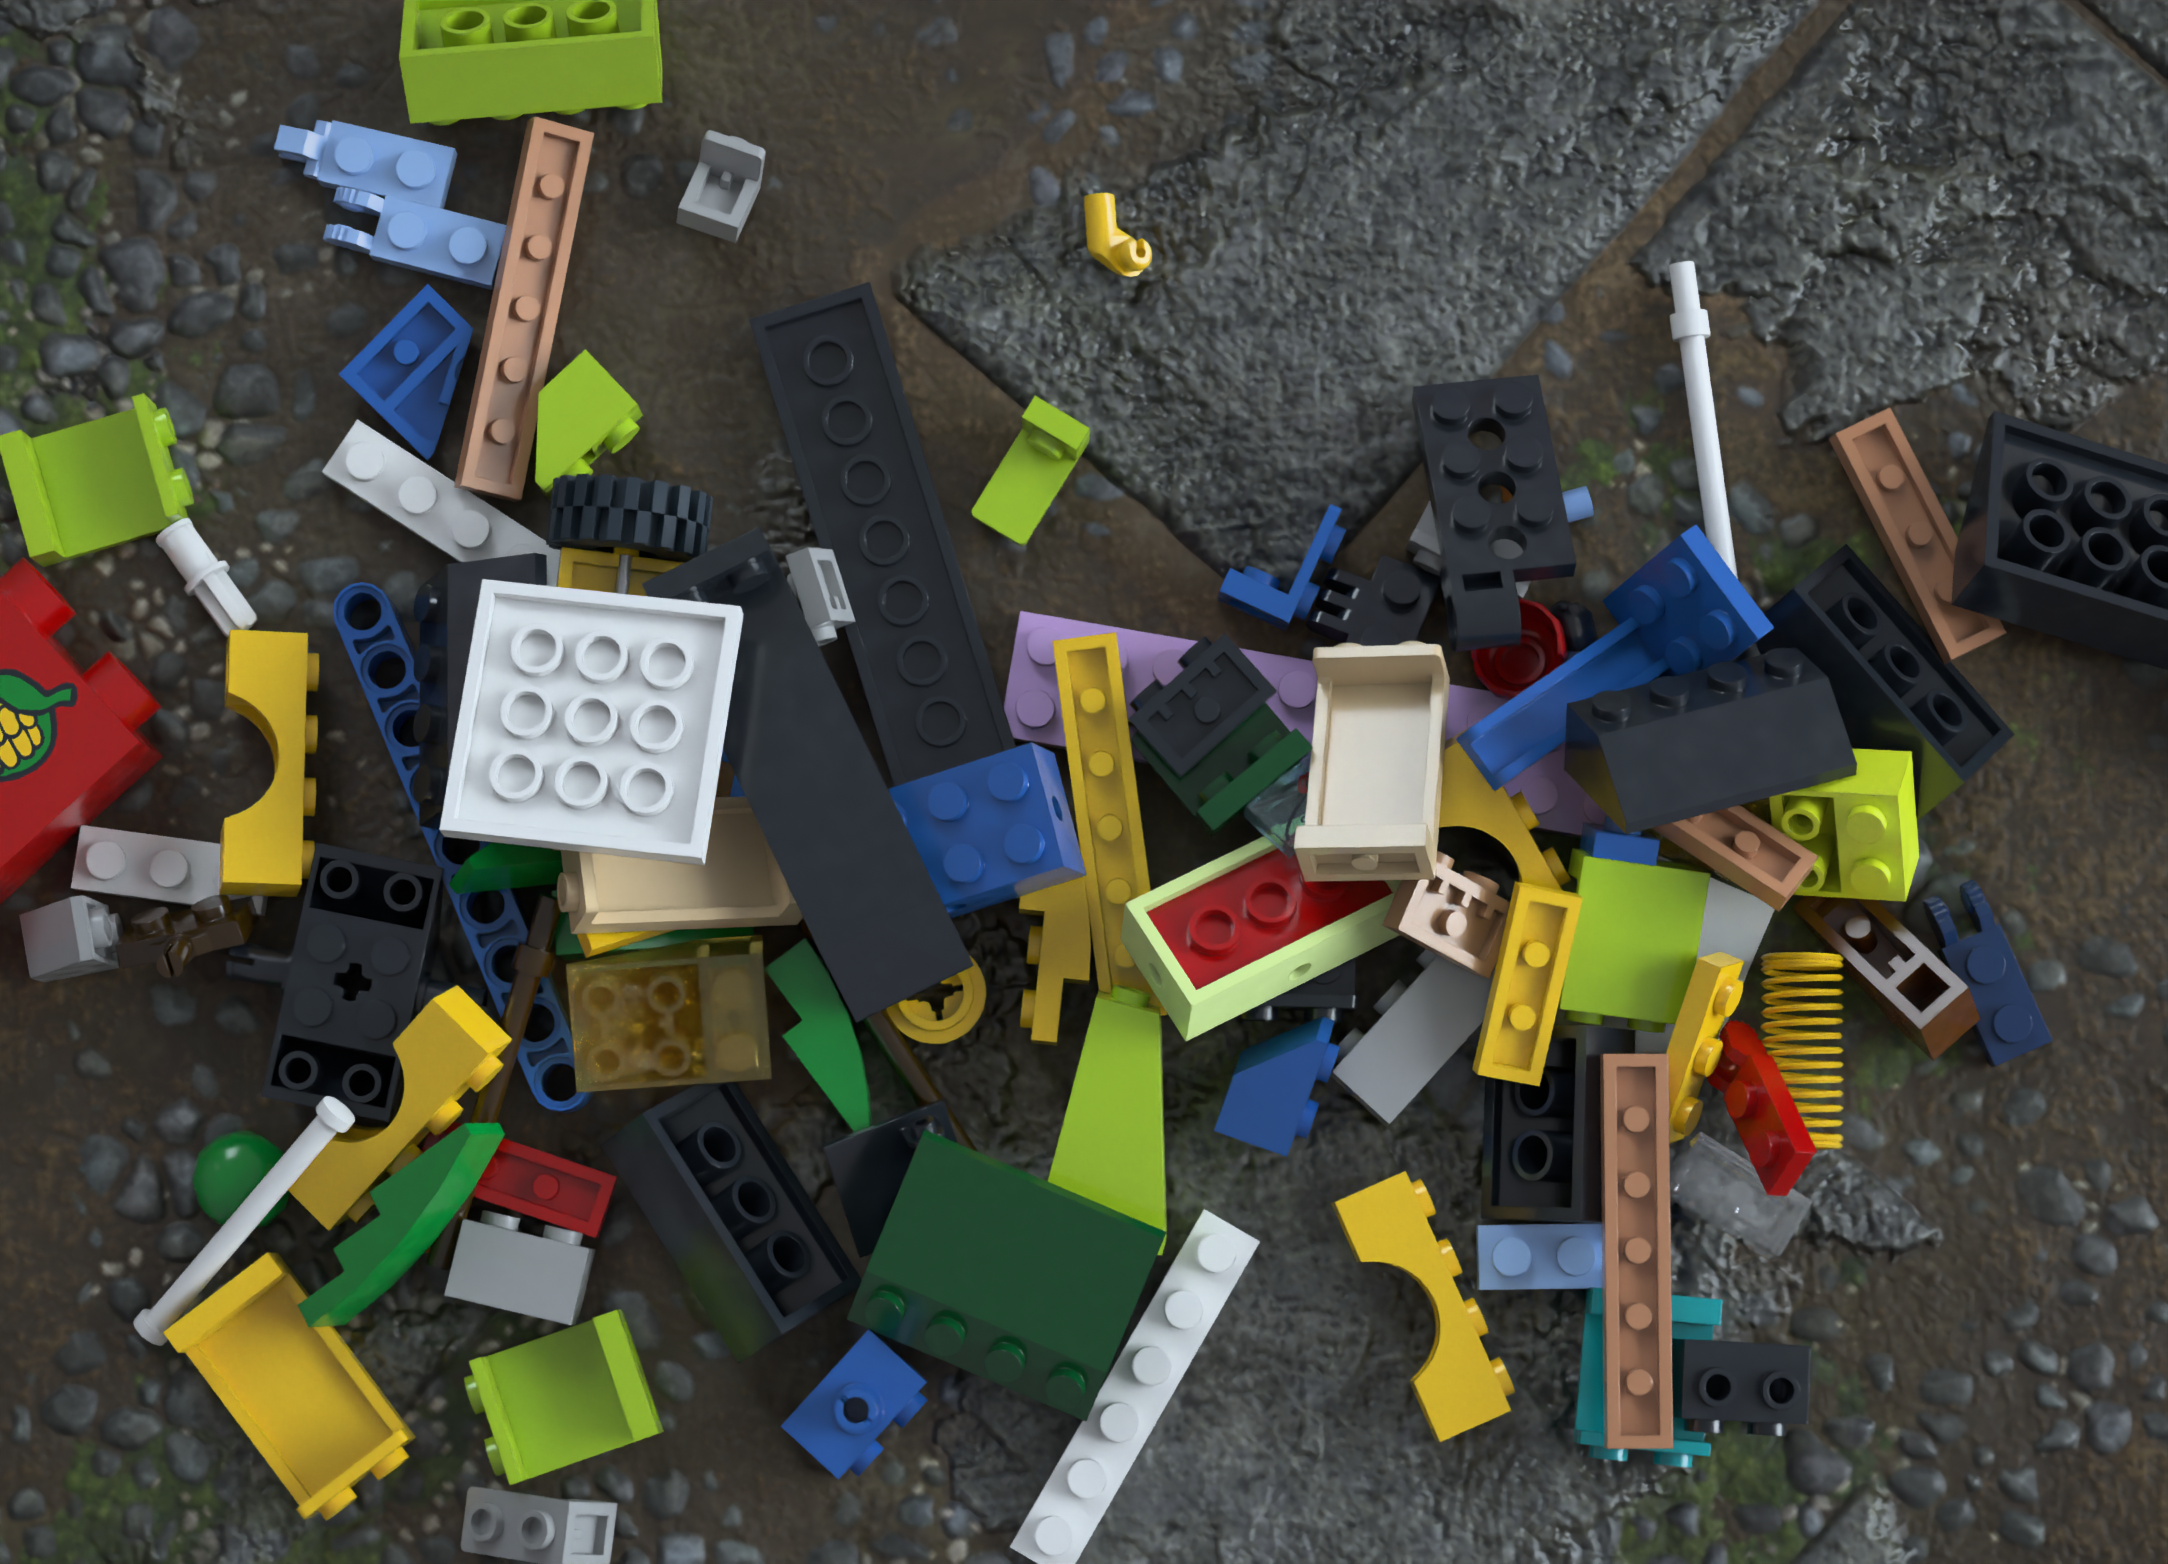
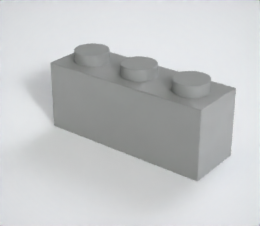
[1330,949,1497,1126]

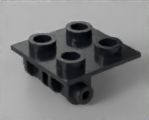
[822,1098,958,1258]

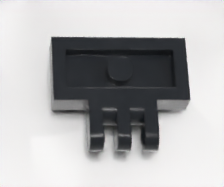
[1306,555,1440,646]

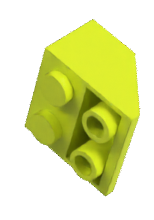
[1769,749,1919,902]

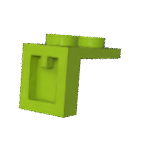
[972,395,1090,546]

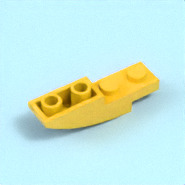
[1017,877,1091,1046]

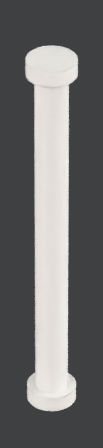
[133,1096,355,1346]

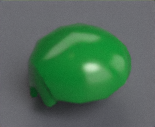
[191,1130,290,1228]

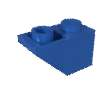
[1214,1016,1340,1157]

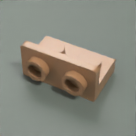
[1382,851,1510,978]

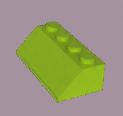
[399,0,662,126]

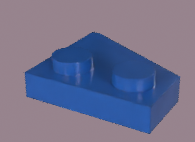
[339,284,474,461]

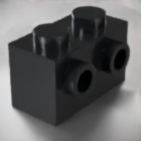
[1672,1338,1811,1436]

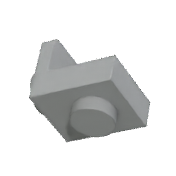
[676,130,766,243]

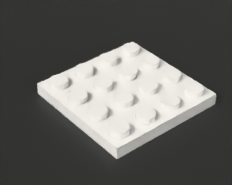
[439,579,744,865]

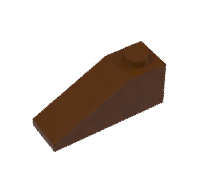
[1792,896,1980,1061]

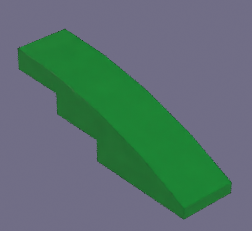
[298,1123,505,1327]

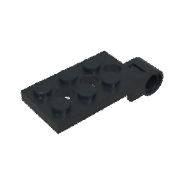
[1412,374,1576,652]

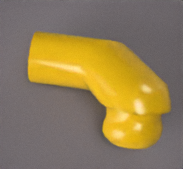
[1084,193,1152,277]

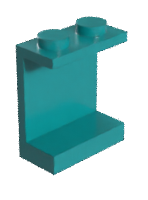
[1573,1287,1723,1467]

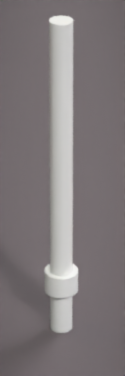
[1669,261,1738,579]

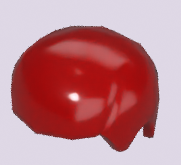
[1471,598,1568,700]

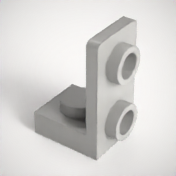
[786,547,856,647]
[461,1487,617,1564]

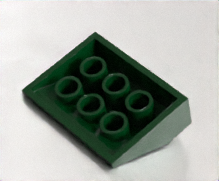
[847,1130,1166,1421]

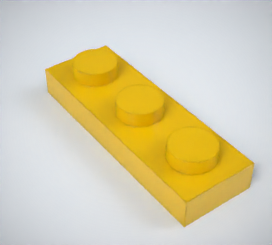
[1472,881,1583,1086]
[1666,952,1744,1144]

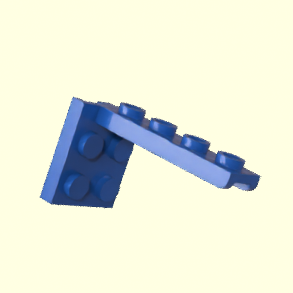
[1456,525,1774,791]

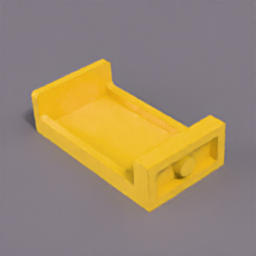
[163,1252,416,1521]

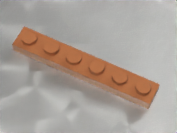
[454,117,594,502]
[1600,1054,1673,1449]

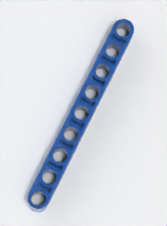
[333,582,595,1114]

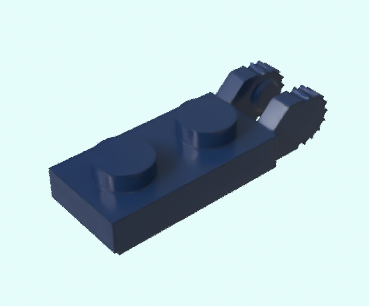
[1923,879,2053,1067]

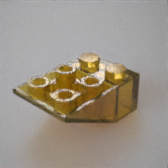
[566,935,772,1093]

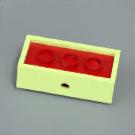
[1120,818,1401,1041]

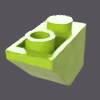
[535,349,643,501]

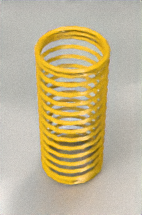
[1760,952,1844,1150]

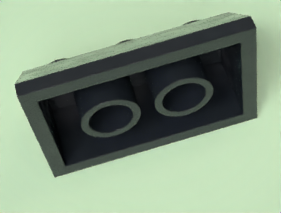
[1481,1025,1636,1223]

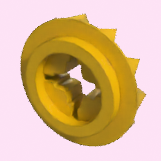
[886,956,986,1044]

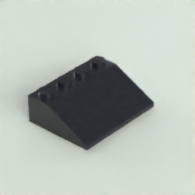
[1951,411,2168,670]

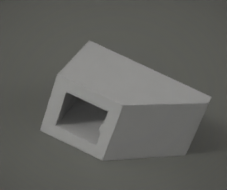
[19,895,124,982]

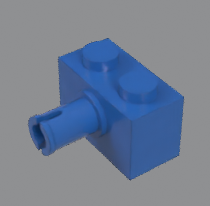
[781,1329,928,1479]

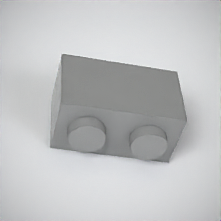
[444,1210,596,1325]

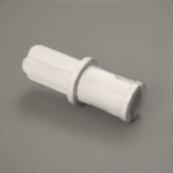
[156,518,257,637]

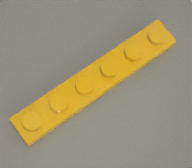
[1052,632,1167,1016]

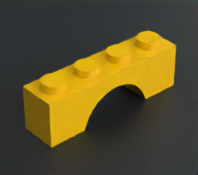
[219,630,319,897]
[1439,727,1571,891]
[288,985,512,1231]
[1331,1171,1515,1442]

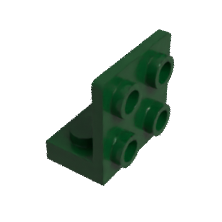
[1131,703,1313,838]

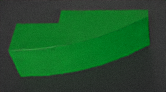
[764,938,872,1133]

